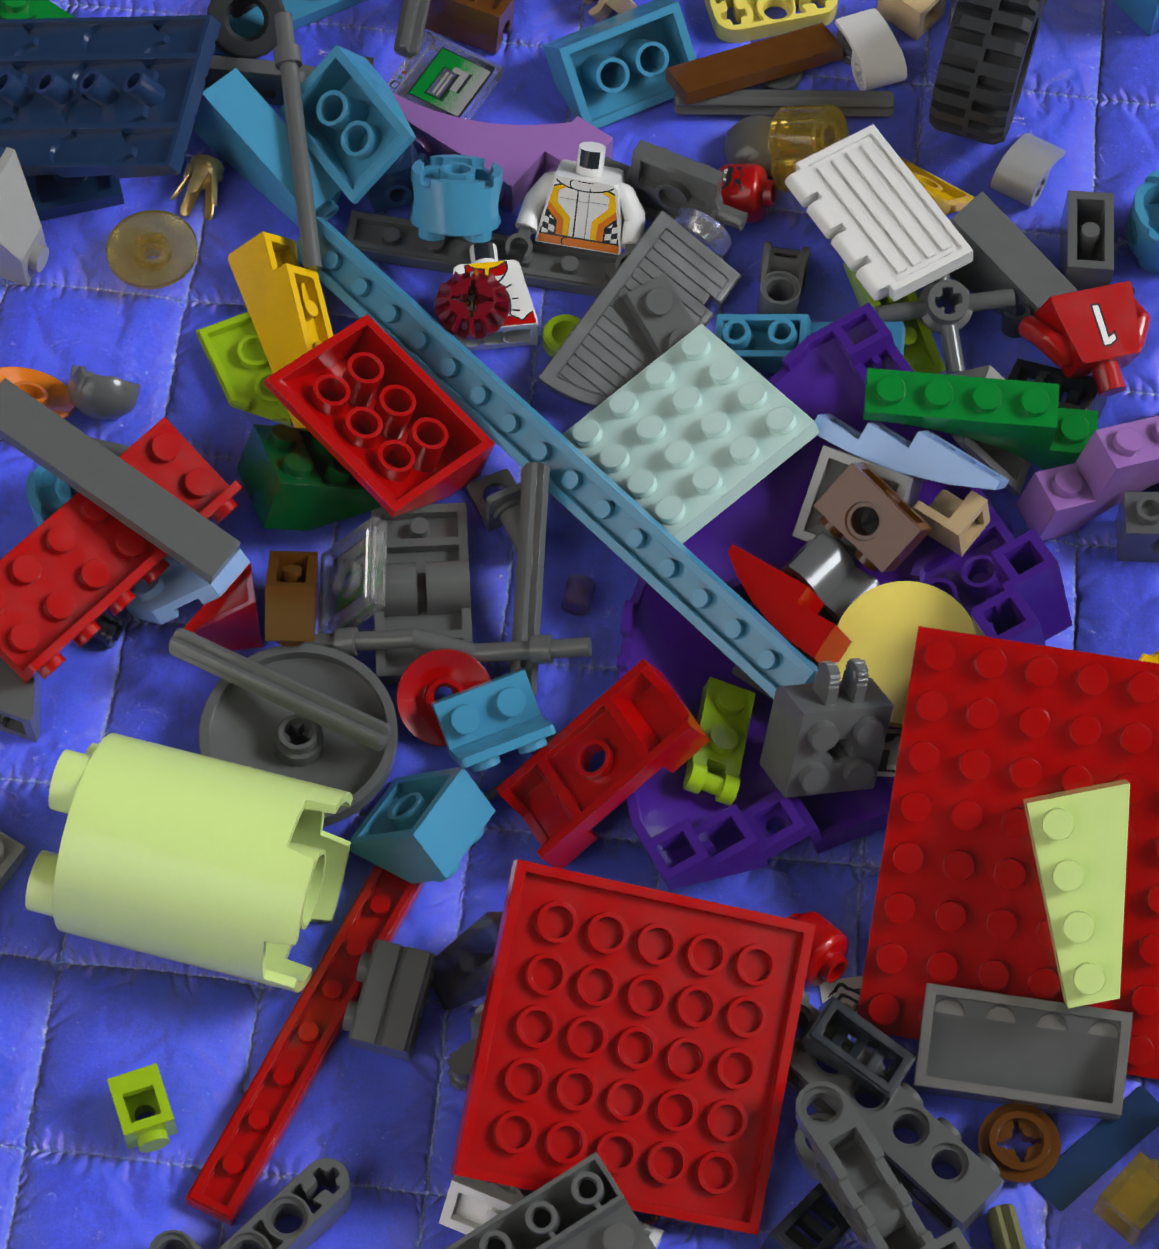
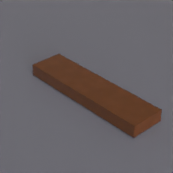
[666,23,844,105]

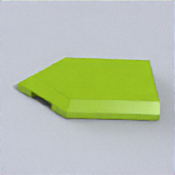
[196,312,293,426]

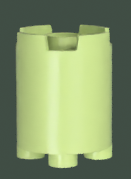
[25,733,353,993]

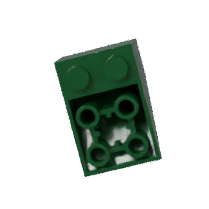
[237,424,382,531]

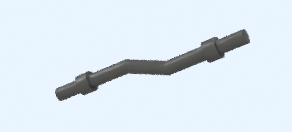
[304,627,592,665]

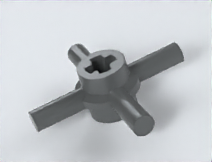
[875,274,1015,374]

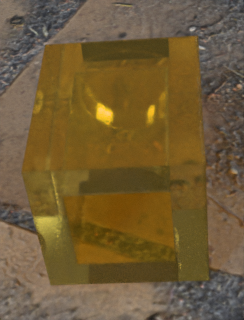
[1093,1151,1159,1246]

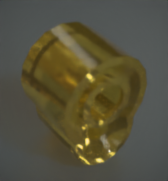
[769,105,849,192]

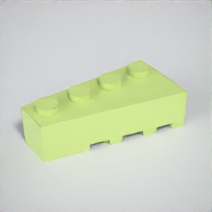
[1023,779,1130,1008]

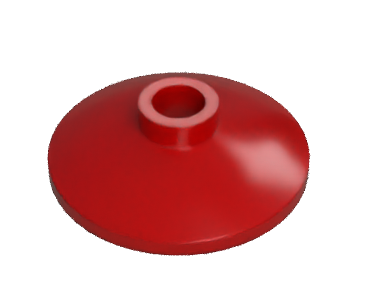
[396,649,491,746]

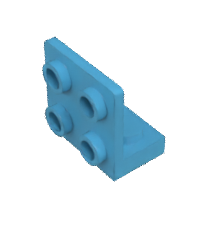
[431,668,556,772]

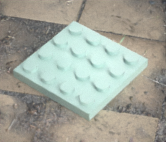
[562,323,820,544]

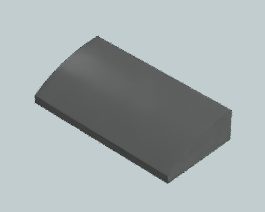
[912,983,1133,1121]

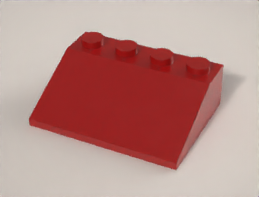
[264,314,495,517]

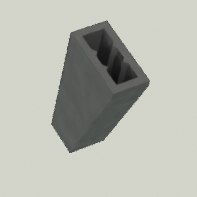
[949,191,1078,316]

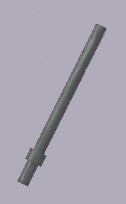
[273,11,322,272]

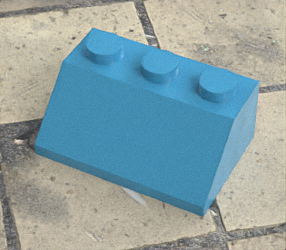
[542,0,697,129]

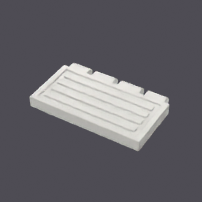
[785,124,973,302]

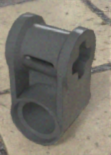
[757,241,810,314]

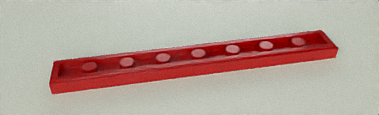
[185,865,426,1226]

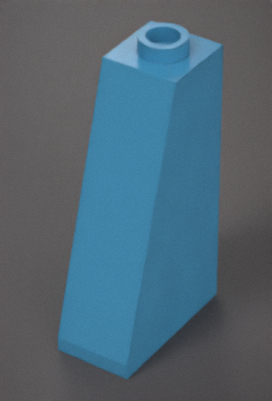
[193,68,342,227]

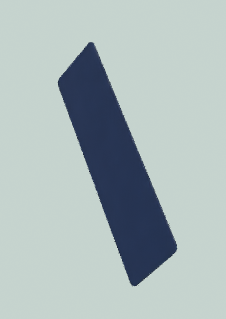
[1033,1086,1159,1211]

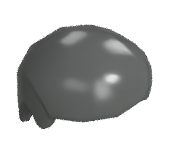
[723,115,795,180]
[68,365,140,420]

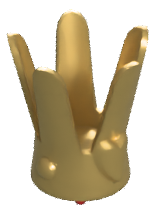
[170,154,224,221]

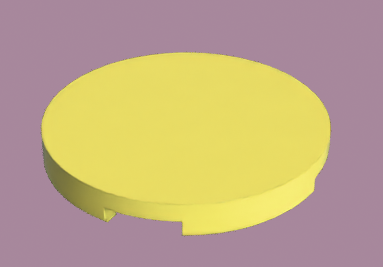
[837,581,976,728]

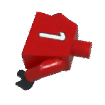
[1001,281,1151,397]

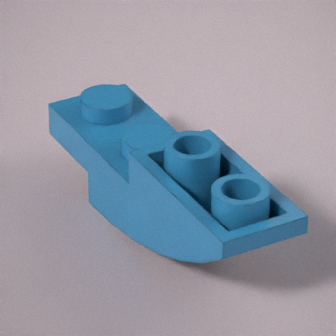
[715,314,906,373]

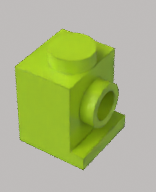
[107,1063,178,1153]

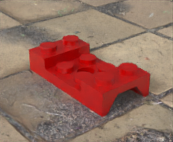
[496,659,710,869]

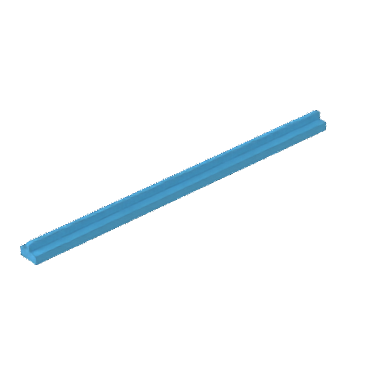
[296,216,818,699]

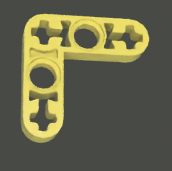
[704,0,838,43]

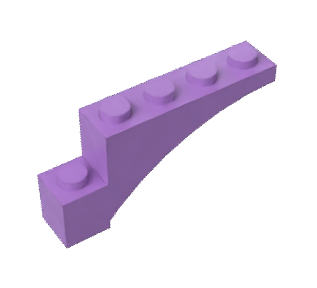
[393,92,613,212]
[1016,415,1159,541]

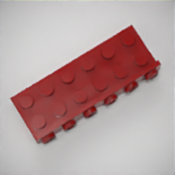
[0,417,243,684]

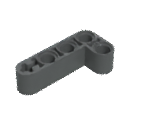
[149,1158,352,1249]

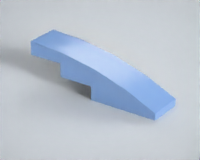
[815,413,1009,490]

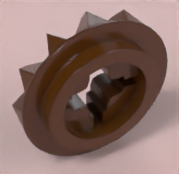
[977,1103,1061,1186]

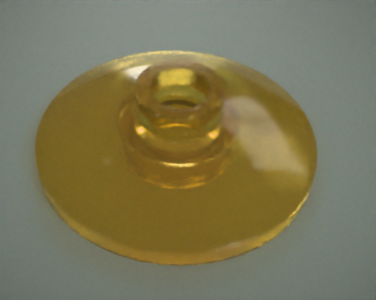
[106,210,198,289]

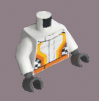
[505,141,645,271]

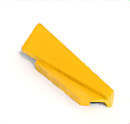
[228,231,333,428]

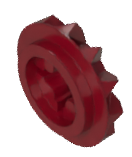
[435,268,510,339]

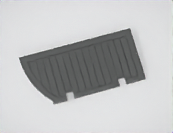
[536,210,741,408]

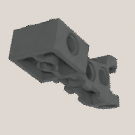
[795,1081,971,1249]

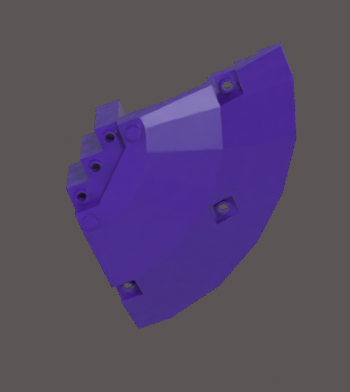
[616,303,1073,891]

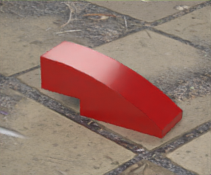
[728,544,852,666]

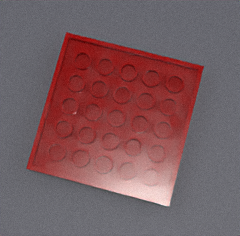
[450,859,816,1235]

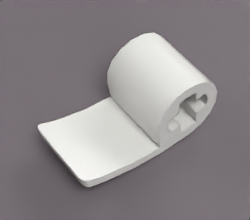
[835,8,907,91]

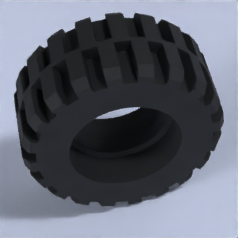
[929,0,1045,145]

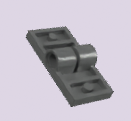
[371,503,473,685]

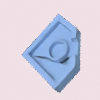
[126,549,250,625]

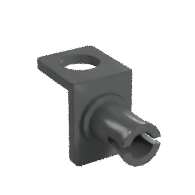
[467,469,521,552]

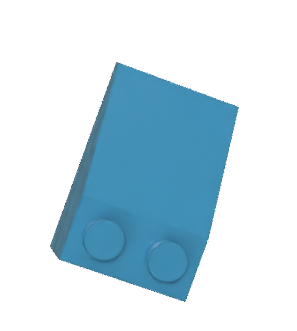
[278,45,416,204]

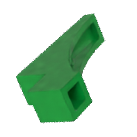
[863,368,1098,471]

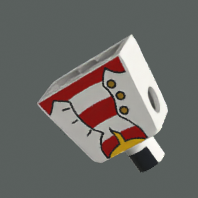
[452,242,538,351]

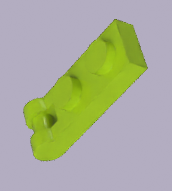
[683,677,756,806]

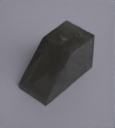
[432,912,503,1010]

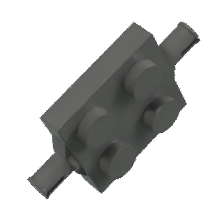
[604,140,748,244]

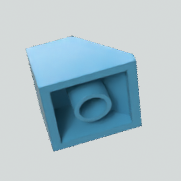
[349,767,496,884]

